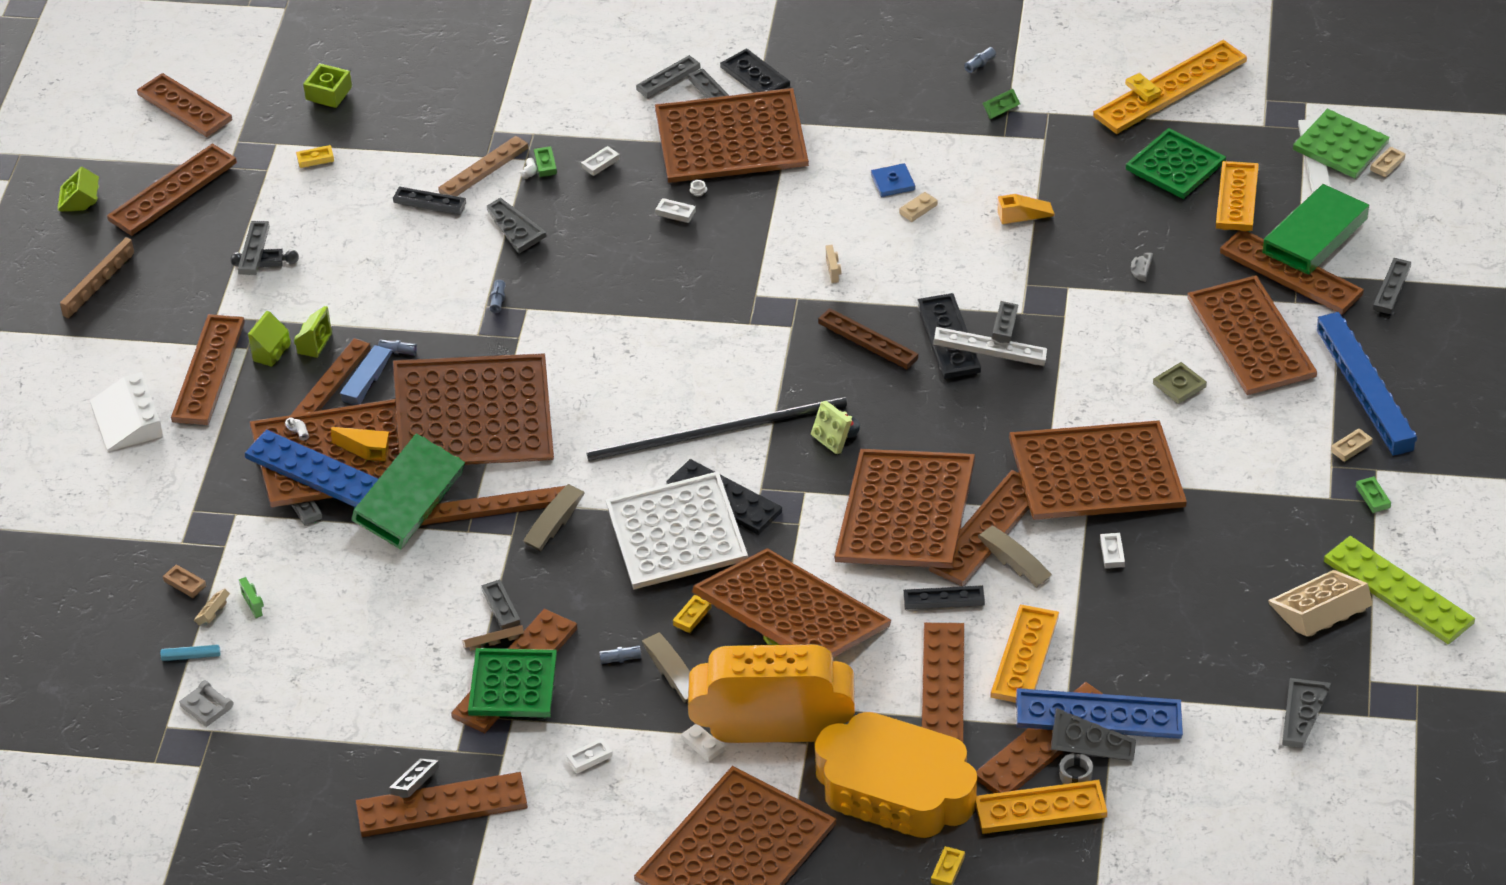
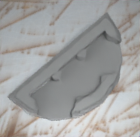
[1131,253,1153,282]

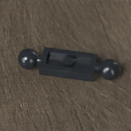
[230,248,299,267]

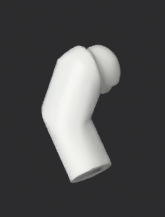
[521,158,538,179]
[285,418,309,441]

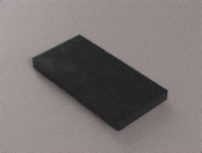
[720,48,790,93]

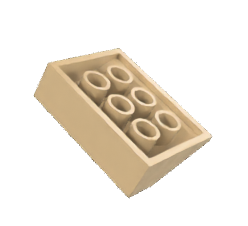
[1268,570,1373,636]

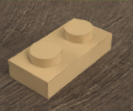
[1370,147,1406,177]
[899,192,938,222]
[825,245,842,283]
[1331,429,1373,462]
[194,588,230,625]

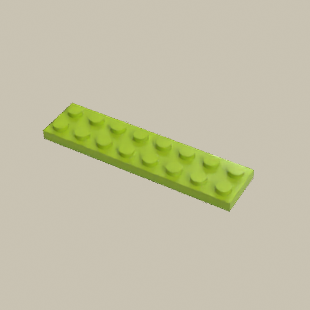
[1324,536,1475,645]

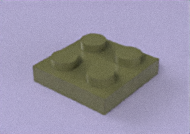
[1153,362,1207,404]

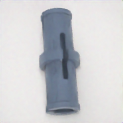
[964,47,996,73]
[490,280,506,313]
[378,339,417,356]
[600,645,641,664]

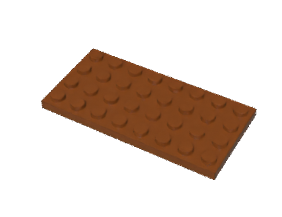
[1188,276,1317,395]

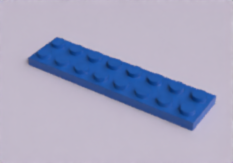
[245,429,378,507]
[1016,688,1183,739]

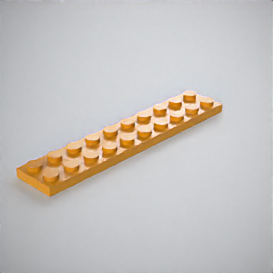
[1093,40,1247,134]

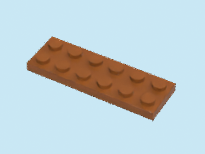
[137,73,233,137]

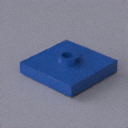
[871,163,915,197]

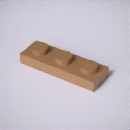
[462,625,524,651]

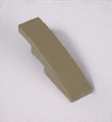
[523,484,585,551]
[978,525,1052,588]
[642,632,690,703]

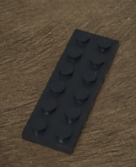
[917,293,981,379]
[666,459,782,535]

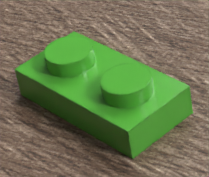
[982,89,1020,119]
[534,146,557,177]
[1356,476,1391,513]
[238,577,264,618]

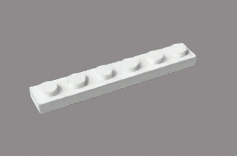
[933,327,1047,366]

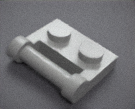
[179,680,234,727]

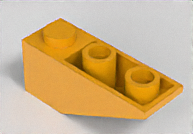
[997,194,1055,224]
[331,427,389,461]

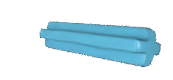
[160,645,221,661]

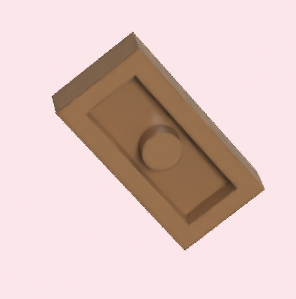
[163,565,206,598]

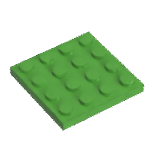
[1293,108,1390,179]

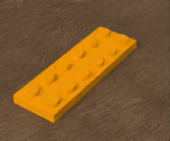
[1216,161,1259,231]
[991,604,1059,703]
[976,780,1108,834]

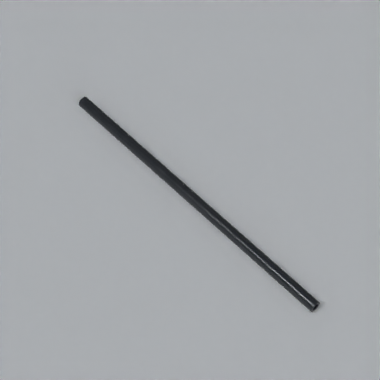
[586,397,847,461]

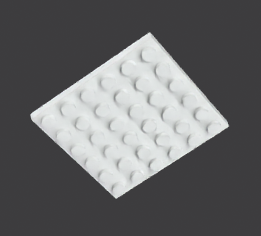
[606,471,748,590]

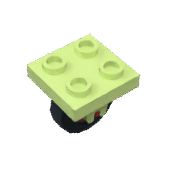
[811,401,860,454]

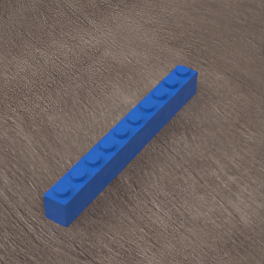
[1317,312,1417,456]

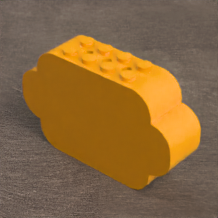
[688,645,855,743]
[815,712,977,838]

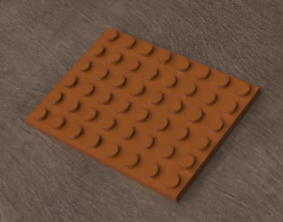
[655,88,809,183]
[393,353,554,465]
[250,399,399,507]
[1009,420,1187,520]
[834,449,975,568]
[692,548,891,658]
[634,765,836,885]

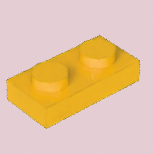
[1125,73,1161,102]
[296,145,334,168]
[673,595,712,633]
[931,846,965,885]

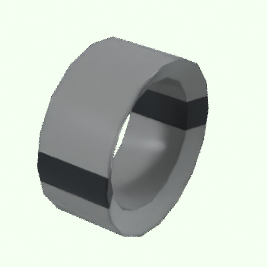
[1059,753,1093,784]

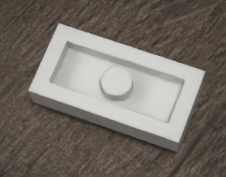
[581,146,620,176]
[655,198,696,223]
[1100,533,1125,568]
[681,724,724,762]
[566,738,613,774]

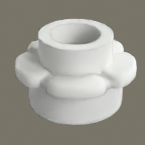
[690,180,707,196]

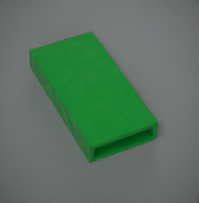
[1262,184,1370,275]
[352,433,465,550]

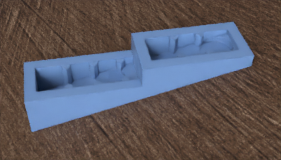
[340,345,392,405]

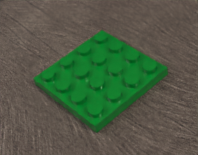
[1126,128,1226,199]
[468,648,557,717]

